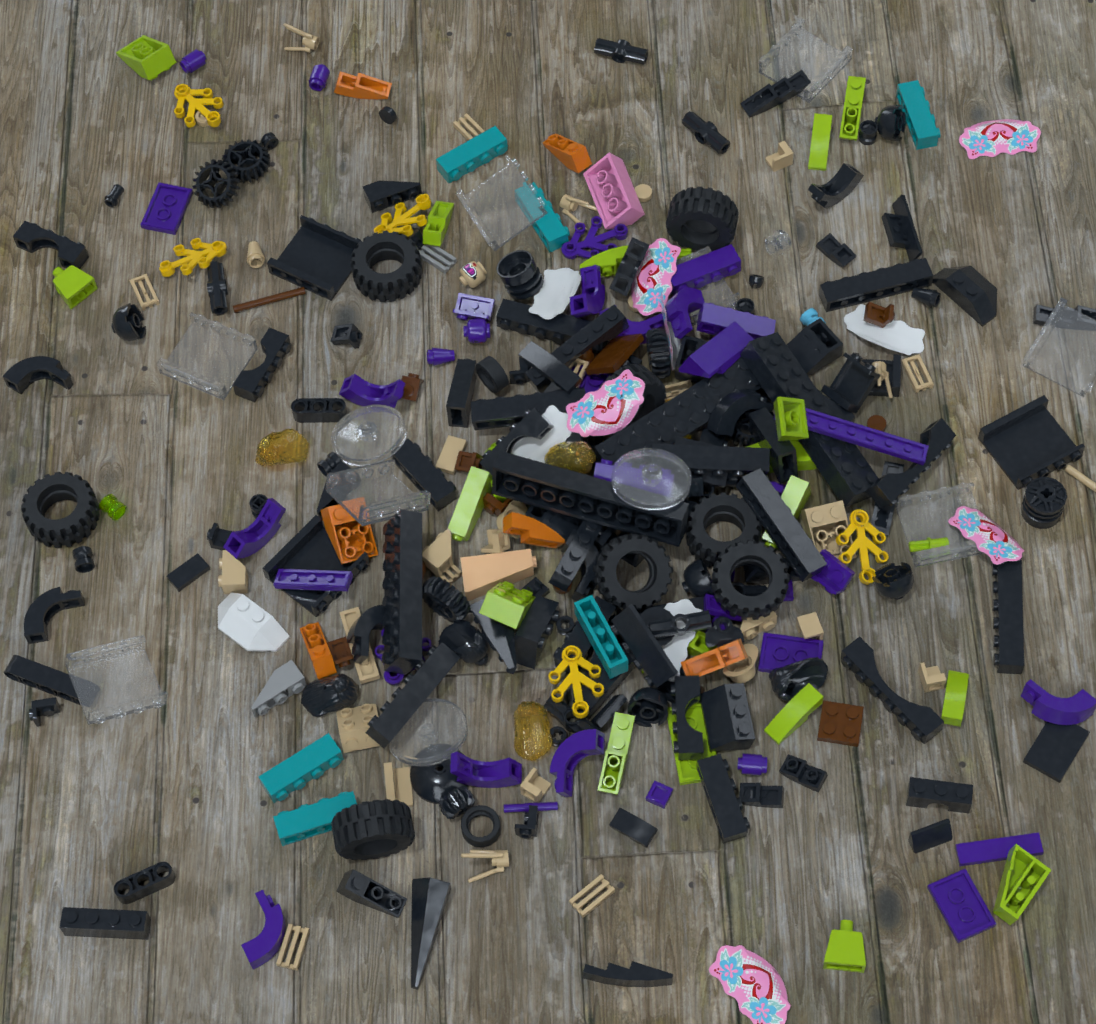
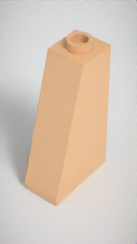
[460,549,537,601]

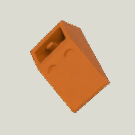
[320,498,378,564]

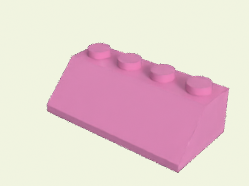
[583,153,645,230]

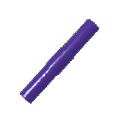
[504,802,558,813]

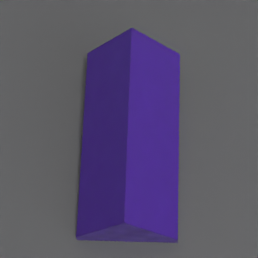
[679,321,754,378]

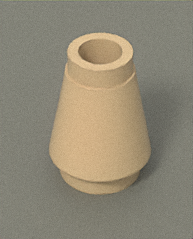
[247,241,265,268]

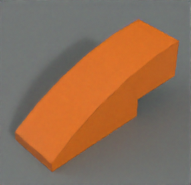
[334,71,392,100]
[503,512,565,549]
[681,638,748,677]

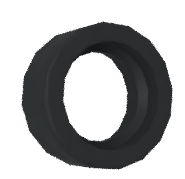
[476,356,509,393]
[461,805,501,848]

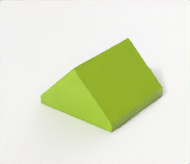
[774,397,809,441]

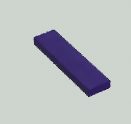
[273,569,353,591]
[955,832,1044,866]

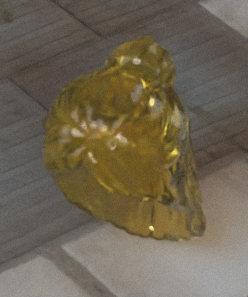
[255,429,309,467]
[544,441,596,474]
[513,701,552,761]

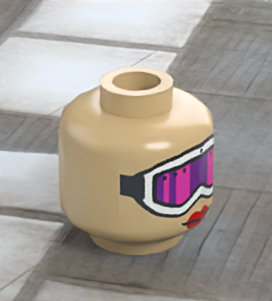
[459,261,487,288]

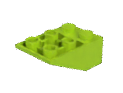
[479,581,536,629]

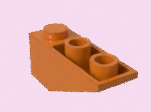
[542,133,592,174]
[300,622,337,679]

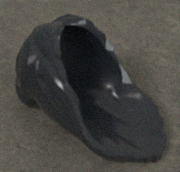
[438,620,489,666]
[769,657,828,701]
[301,674,358,717]

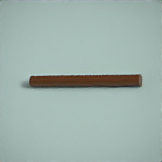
[233,287,306,313]

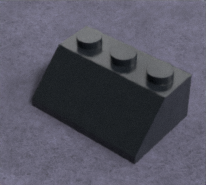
[700,683,755,752]

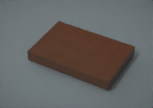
[585,334,644,375]

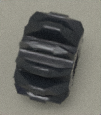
[439,786,475,819]

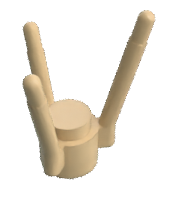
[283,23,319,53]
[560,194,598,230]
[863,361,893,403]
[461,849,509,883]

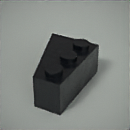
[515,595,561,670]

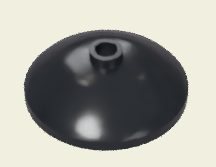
[410,745,469,804]

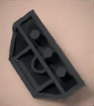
[932,265,997,327]

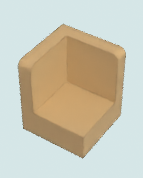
[766,140,793,172]
[481,529,511,553]
[796,612,824,640]
[918,662,946,693]
[520,767,551,803]

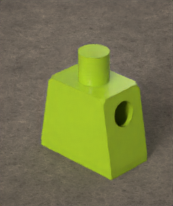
[53,265,98,310]
[823,920,866,973]

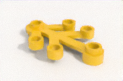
[174,84,224,128]
[374,194,431,236]
[159,238,227,277]
[836,509,889,585]
[548,645,604,718]

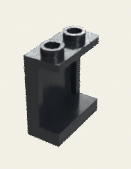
[820,352,881,414]
[856,353,901,397]

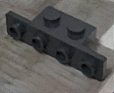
[881,195,923,262]

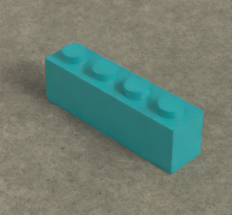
[896,80,941,150]
[436,126,508,184]
[515,182,570,253]
[574,595,628,679]
[259,733,344,803]
[273,791,357,846]

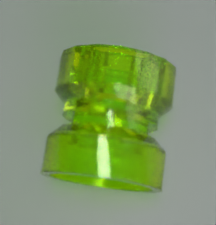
[99,494,127,521]

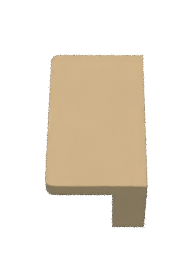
[384,762,413,807]

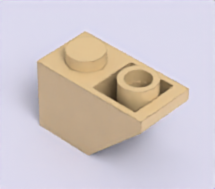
[422,529,453,577]
[218,550,248,594]
[740,611,777,640]

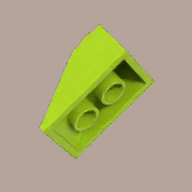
[116,35,177,80]

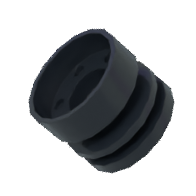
[496,250,544,300]
[1021,477,1067,529]

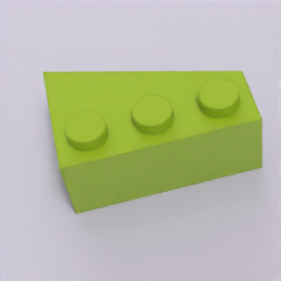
[993,844,1051,926]

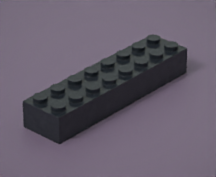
[382,509,422,674]

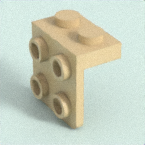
[336,704,380,753]

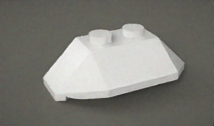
[218,592,290,652]

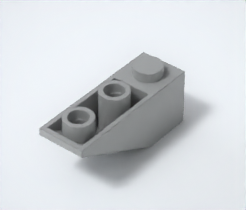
[251,660,307,718]

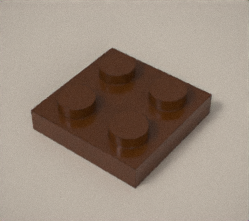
[817,700,864,747]

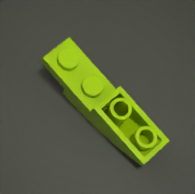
[839,76,866,141]
[579,245,628,277]
[597,712,636,795]

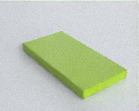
[667,703,716,785]

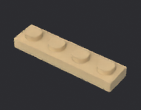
[339,607,380,684]

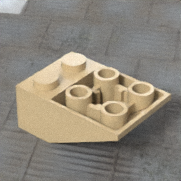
[800,500,857,561]

